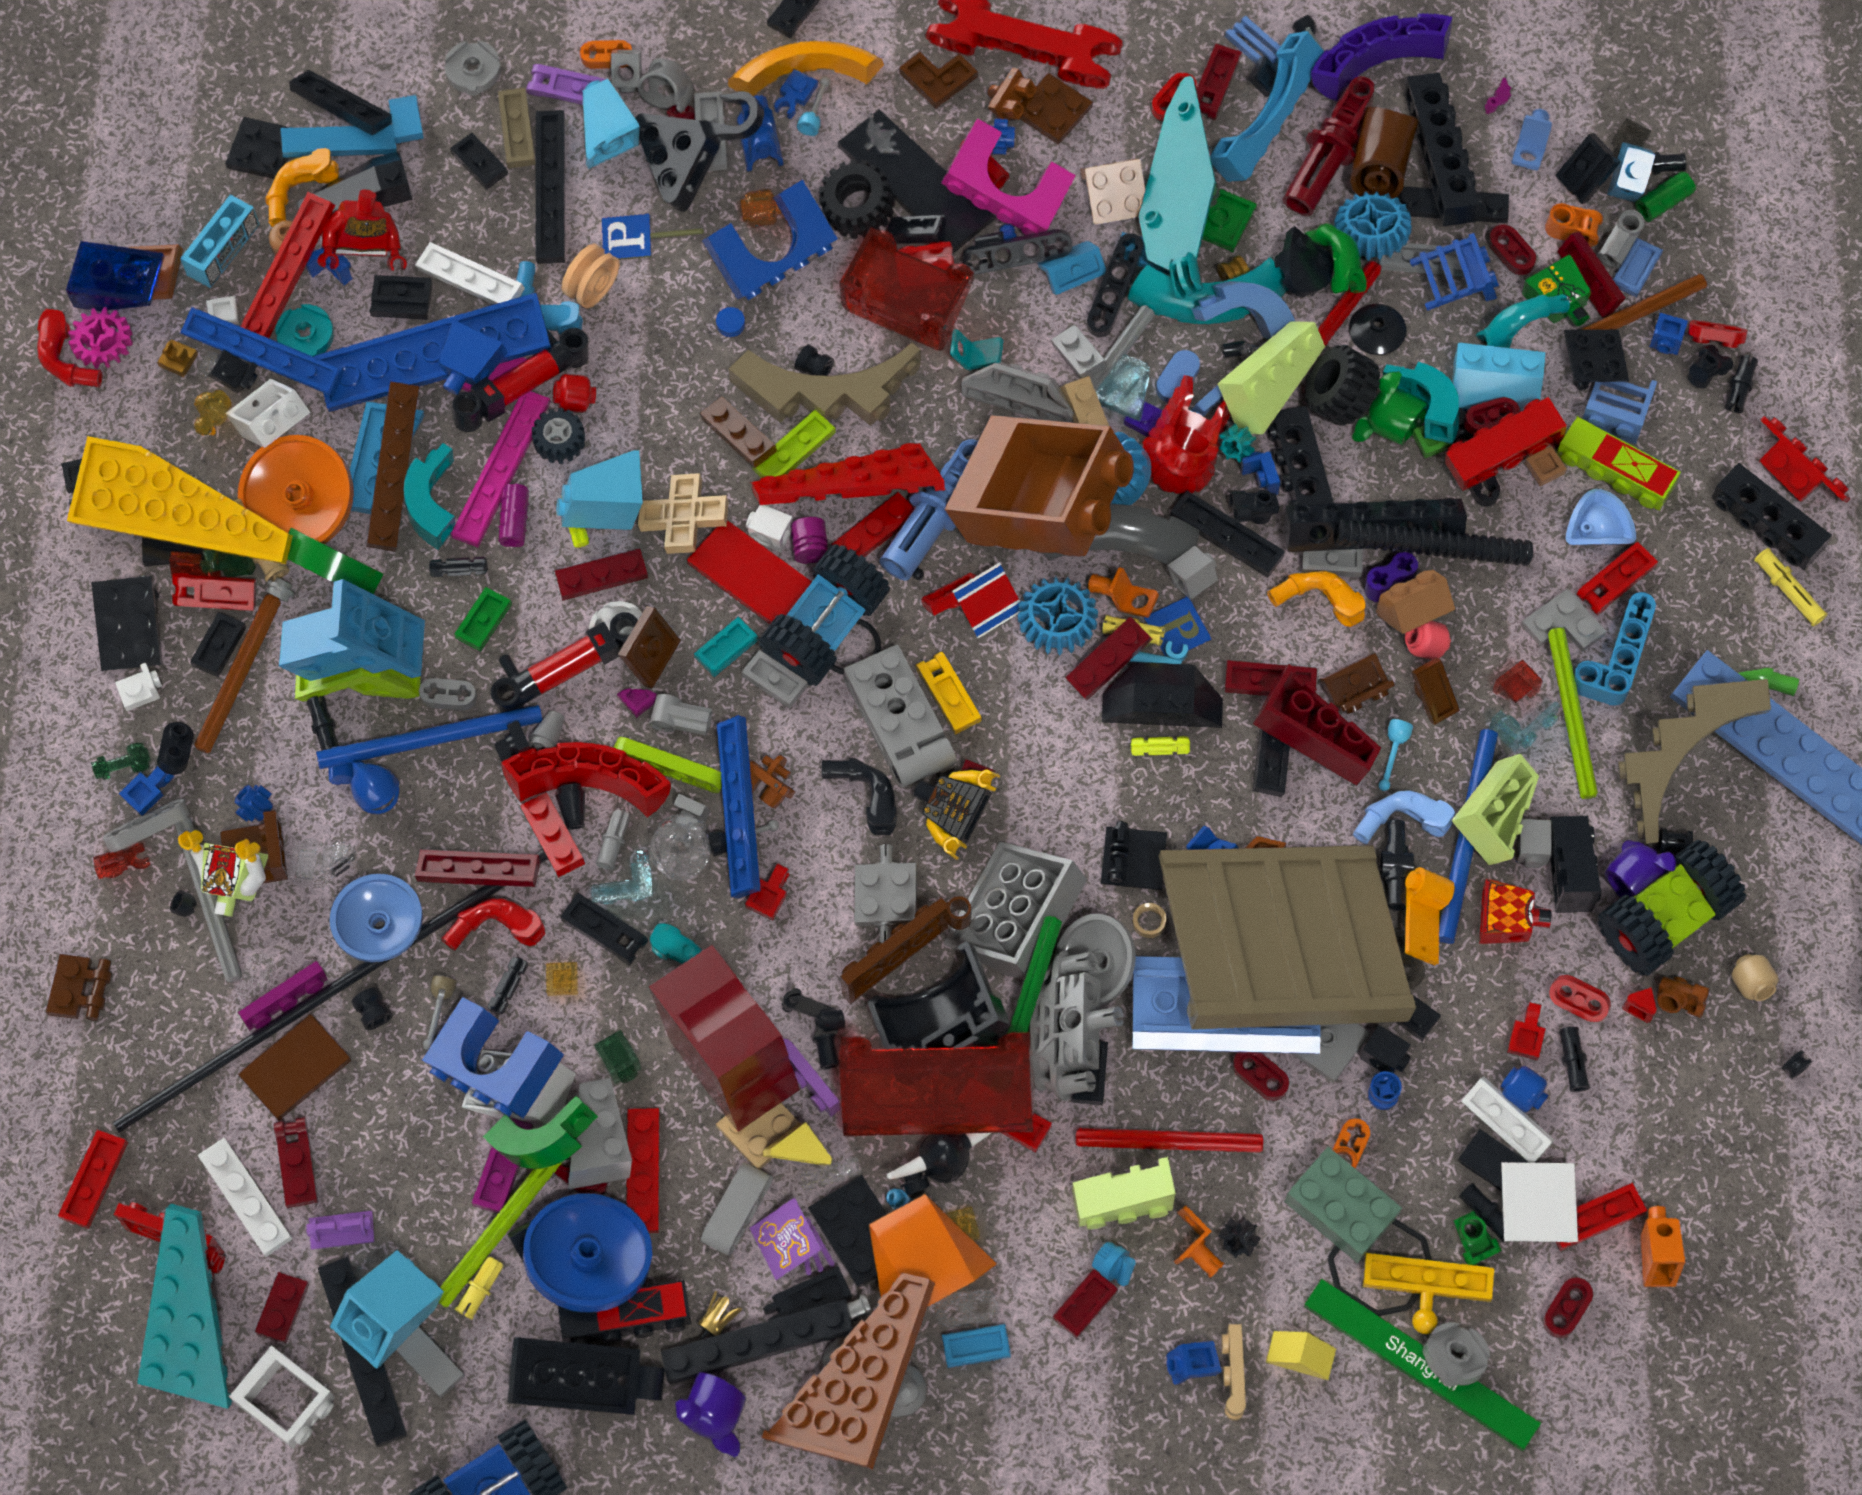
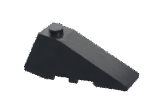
[296,151,413,215]

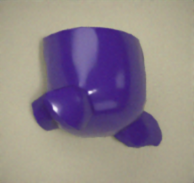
[1604,840,1676,898]
[676,1373,747,1457]

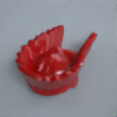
[1142,375,1231,494]

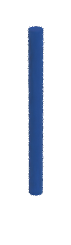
[316,705,542,769]
[1439,729,1498,944]

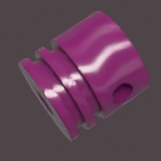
[791,517,828,564]

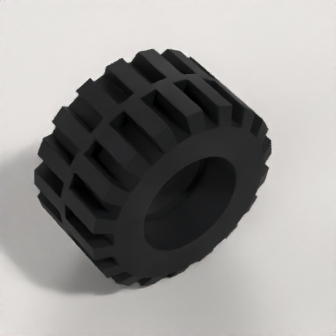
[819,160,895,239]
[1304,344,1380,426]

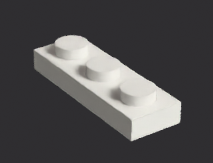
[1461,1077,1555,1163]

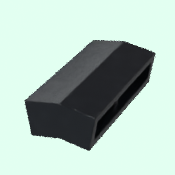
[1458,1129,1529,1192]

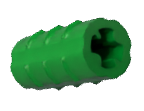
[1635,171,1696,222]

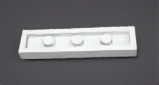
[415,242,525,305]
[198,1138,292,1257]

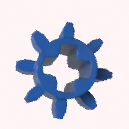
[992,119,1015,155]
[234,785,273,822]

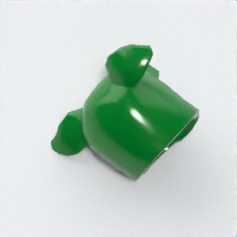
[1352,371,1428,446]

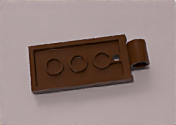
[840,896,972,1004]

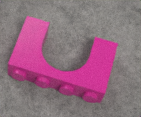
[941,118,1076,235]

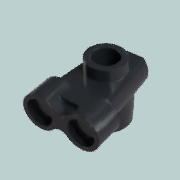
[1687,345,1734,388]
[1229,490,1279,525]

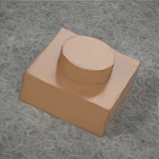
[1525,446,1567,487]

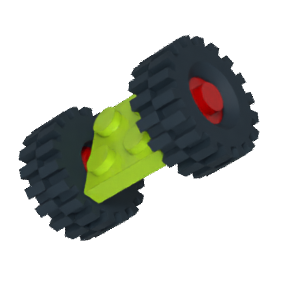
[1598,840,1746,976]

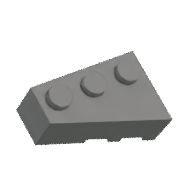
[568,1078,632,1190]

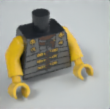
[914,770,1000,860]

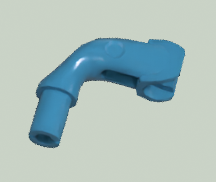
[516,261,583,334]

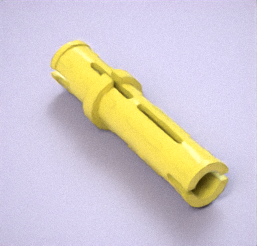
[1754,548,1828,627]

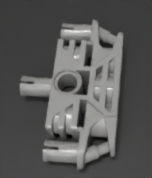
[1029,950,1124,1101]

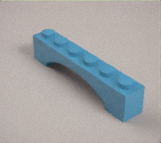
[1210,31,1324,182]

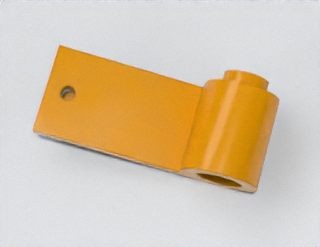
[1405,867,1455,966]

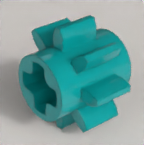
[1219,424,1256,462]

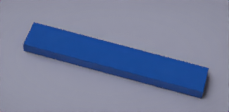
[180,307,345,397]
[717,715,761,899]

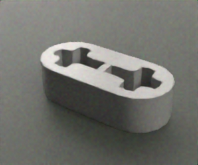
[419,678,477,711]

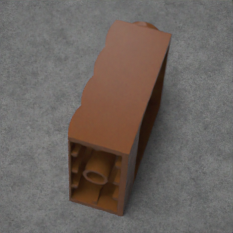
[944,415,1134,556]

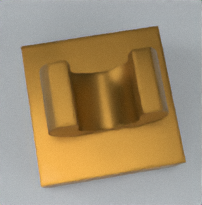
[157,339,198,377]

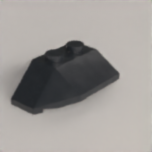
[1102,662,1223,728]

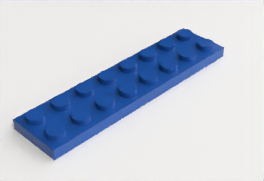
[314,293,551,412]

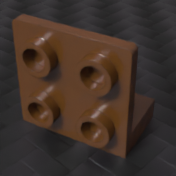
[220,810,288,884]

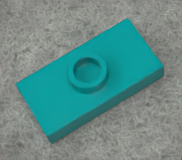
[694,616,759,677]

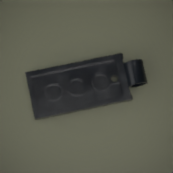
[507,1337,665,1415]

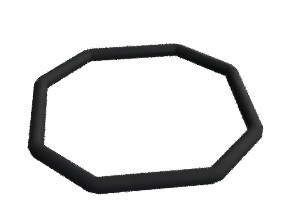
[1328,1219,1432,1316]

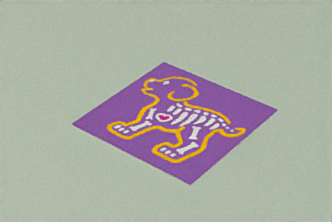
[750,1197,822,1280]

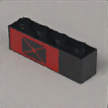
[558,1280,692,1344]

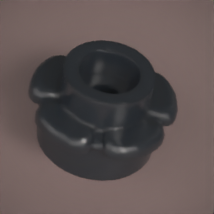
[900,1172,930,1195]

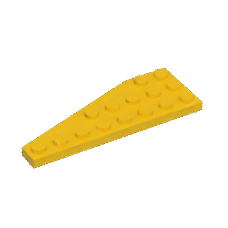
[67,436,293,565]

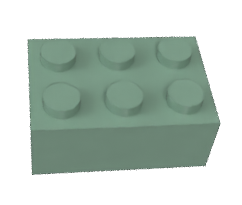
[1284,1146,1402,1264]

